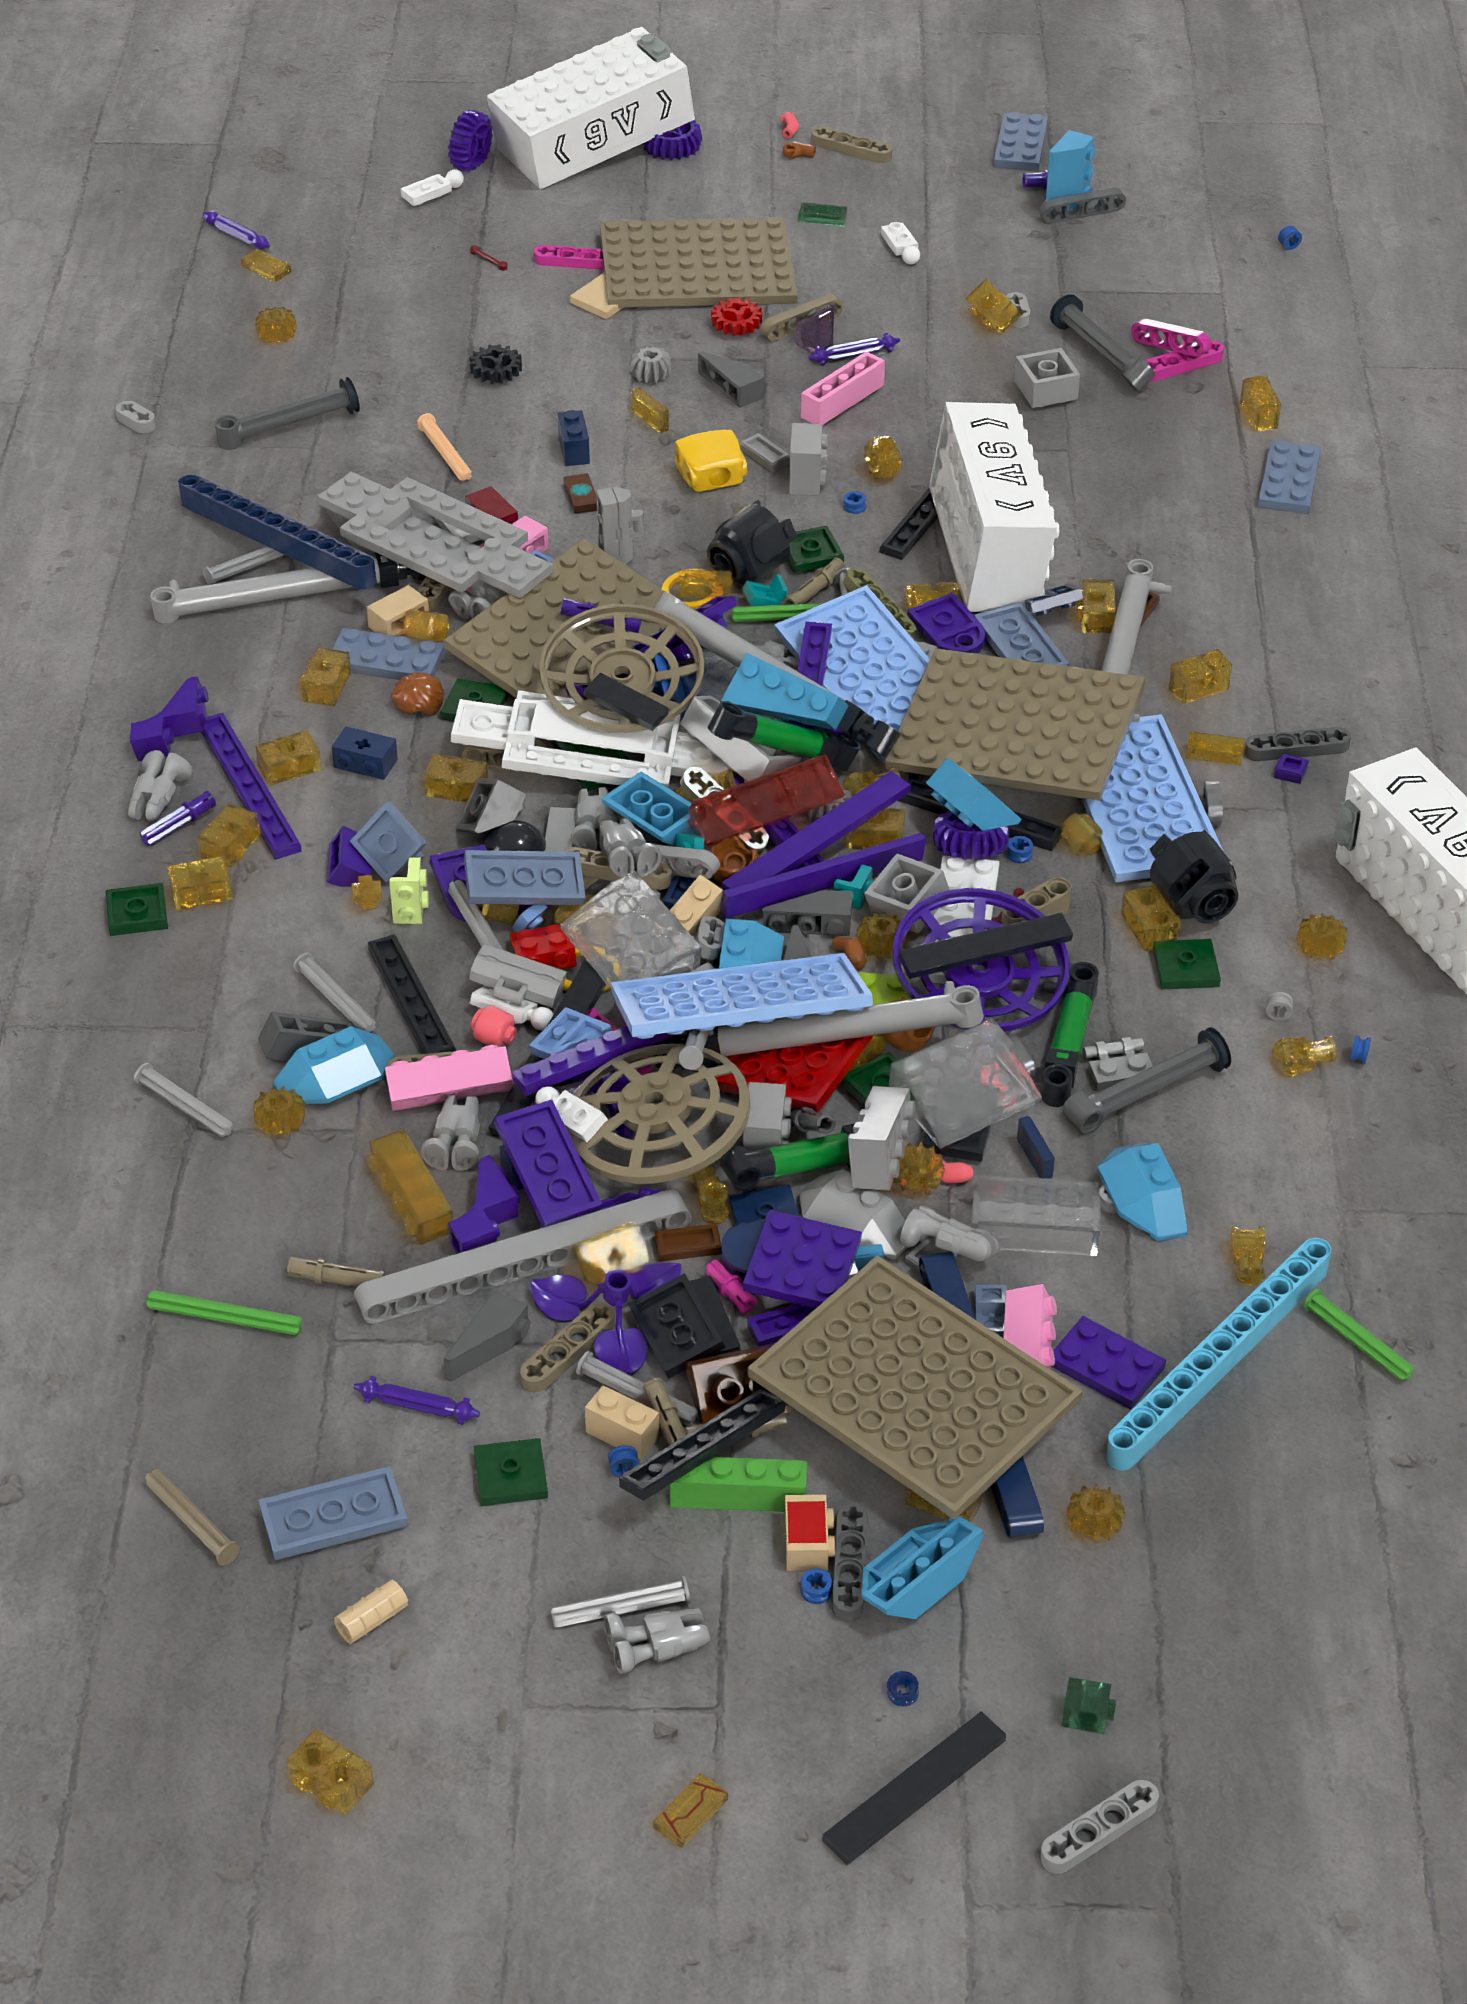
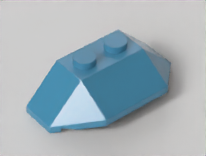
[719,919,784,969]
[273,1026,394,1105]
[1097,1143,1188,1241]
[861,1516,984,1619]

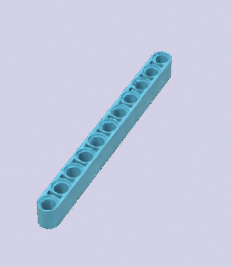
[1106,1238,1331,1471]

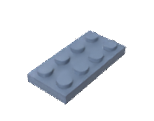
[994,112,1048,171]
[1258,441,1321,514]
[974,602,1069,666]
[327,628,445,680]
[464,850,586,905]
[258,1466,408,1561]

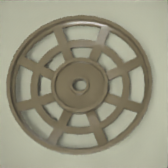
[539,604,704,733]
[567,1044,751,1184]

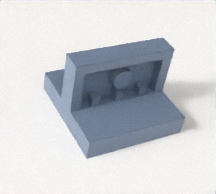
[350,801,427,883]

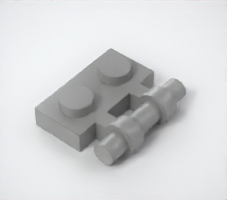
[1083,1037,1153,1091]

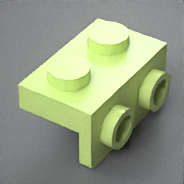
[390,857,429,924]

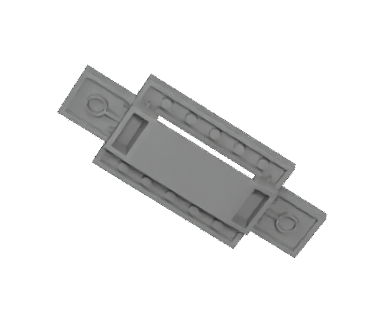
[317,471,553,598]

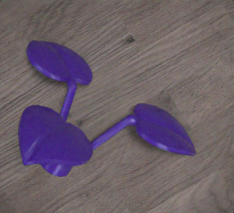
[530,1263,682,1375]

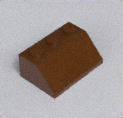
[685,1342,796,1424]

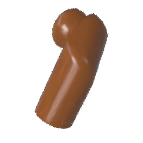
[783,142,816,159]
[832,936,867,969]

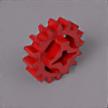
[711,297,762,336]

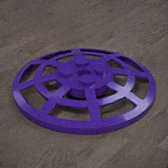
[892,888,1070,1033]

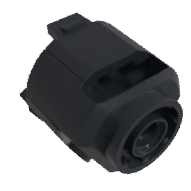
[707,500,797,585]
[1150,830,1239,924]

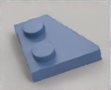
[529,1007,612,1059]

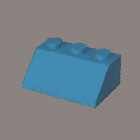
[1046,130,1096,210]
[926,758,1022,831]
[601,771,702,846]

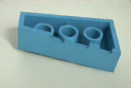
[721,653,849,730]

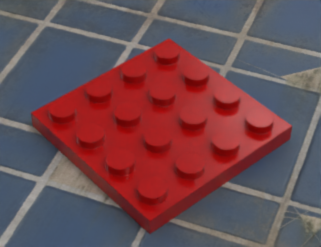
[715,1017,874,1112]

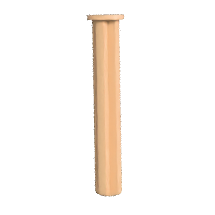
[417,413,472,482]

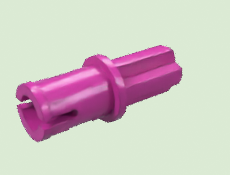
[706,1259,757,1313]

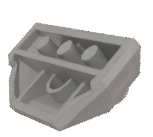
[799,1169,909,1259]

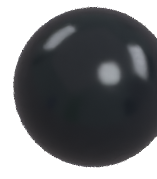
[482,820,546,851]

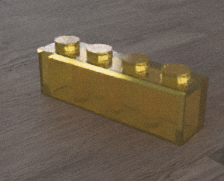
[367,1129,454,1245]

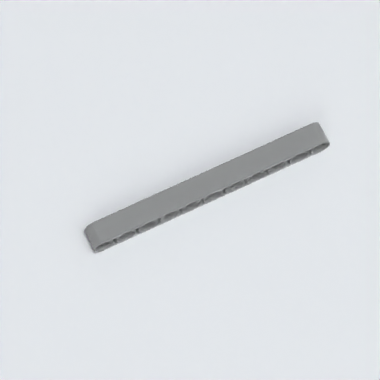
[354,1189,692,1324]

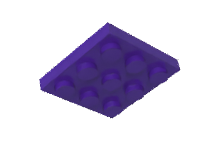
[743,1210,862,1309]

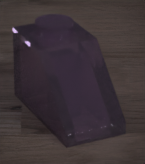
[796,304,834,354]

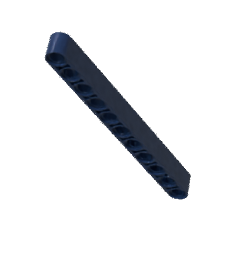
[178,475,377,590]
[919,1251,1044,1539]

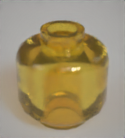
[1061,813,1103,855]

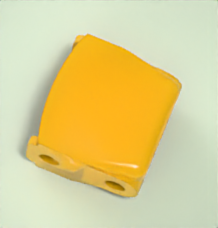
[674,430,748,492]

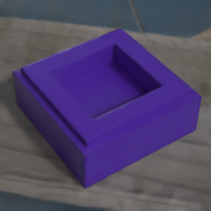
[1274,753,1309,784]

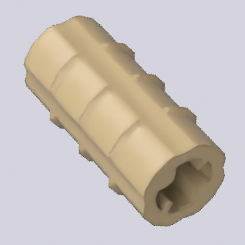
[334,1580,408,1644]

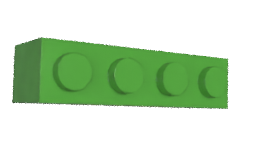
[670,1457,808,1512]

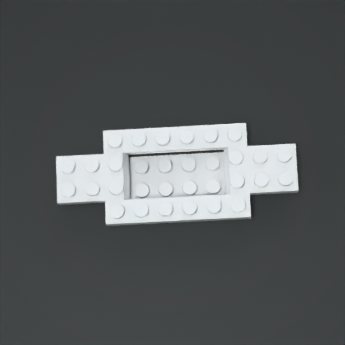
[451,690,728,788]

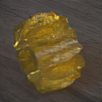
[255,306,297,343]
[864,436,903,479]
[404,610,450,641]
[857,912,906,959]
[1297,913,1348,961]
[253,1085,306,1138]
[894,1142,945,1195]
[1067,1483,1125,1543]

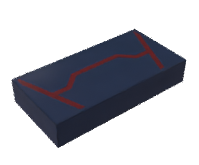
[1017,1116,1055,1182]

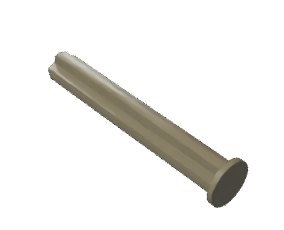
[145,1469,240,1566]

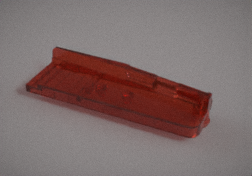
[688,754,845,846]

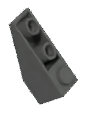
[763,890,852,936]

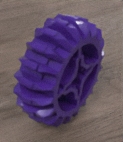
[448,110,494,171]
[643,120,702,161]
[933,810,1010,861]

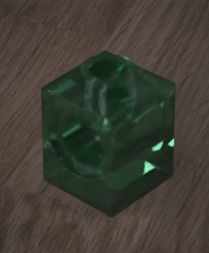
[1062,1677,1116,1734]

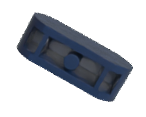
[720,1212,805,1285]

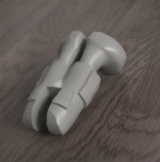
[448,583,507,620]
[128,750,193,822]
[571,787,619,853]
[601,818,662,879]
[421,1095,480,1171]
[900,1205,999,1261]
[604,1608,710,1674]

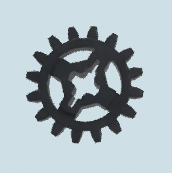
[469,344,522,384]

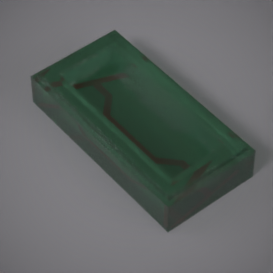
[798,202,847,226]

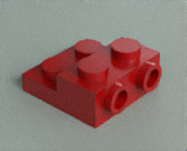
[509,924,577,969]

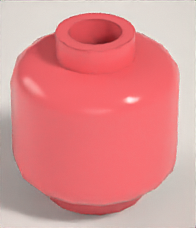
[470,1005,517,1047]

